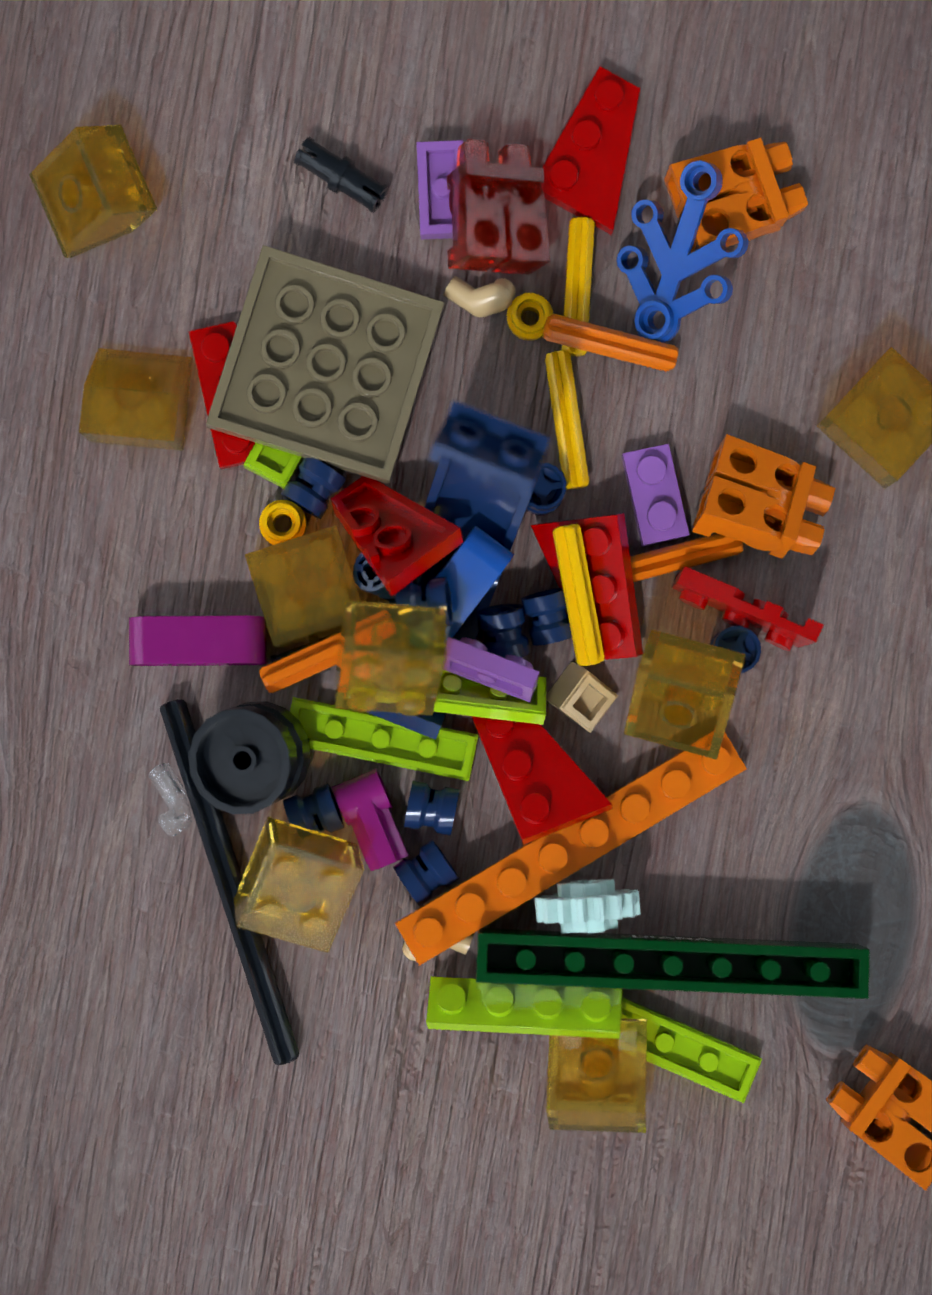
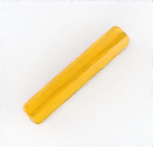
[562,217,595,356]
[545,351,589,490]
[553,524,604,666]

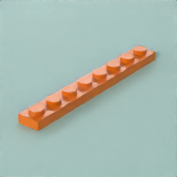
[395,728,747,966]

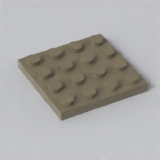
[206,245,445,484]

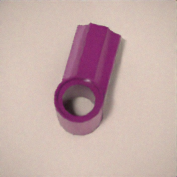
[332,768,409,871]

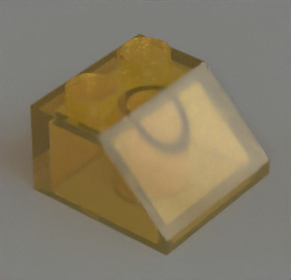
[29,125,158,258]
[79,348,192,451]
[546,1018,647,1133]

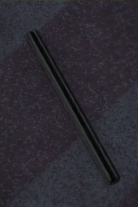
[160,699,299,1065]

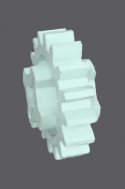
[535,879,641,933]

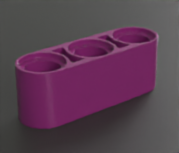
[129,615,266,666]

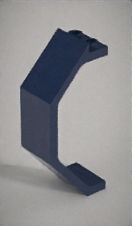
[347,400,551,740]

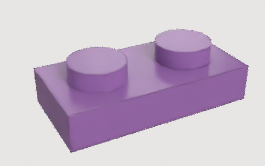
[417,140,467,240]
[621,444,689,547]
[441,637,540,703]

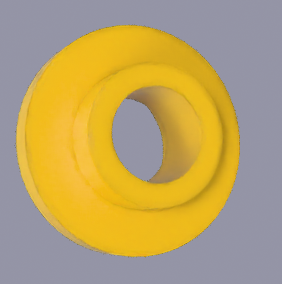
[506,293,553,341]
[259,500,307,547]

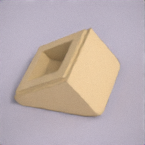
[546,662,618,733]

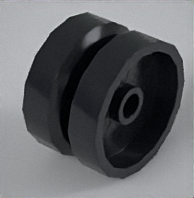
[188,701,311,815]

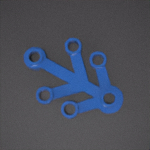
[617,161,749,343]

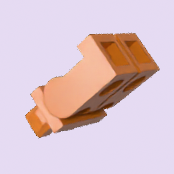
[664,137,808,253]
[691,434,836,559]
[826,1044,932,1191]

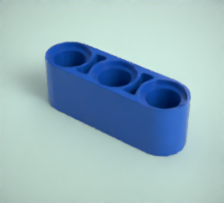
[396,525,514,663]

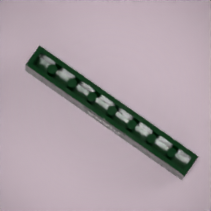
[476,928,870,999]

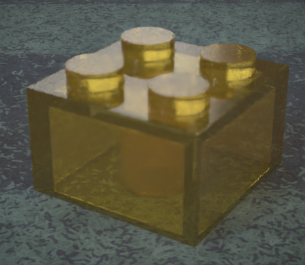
[816,347,932,489]
[244,525,368,649]
[335,600,446,716]
[624,629,746,760]
[234,817,364,953]

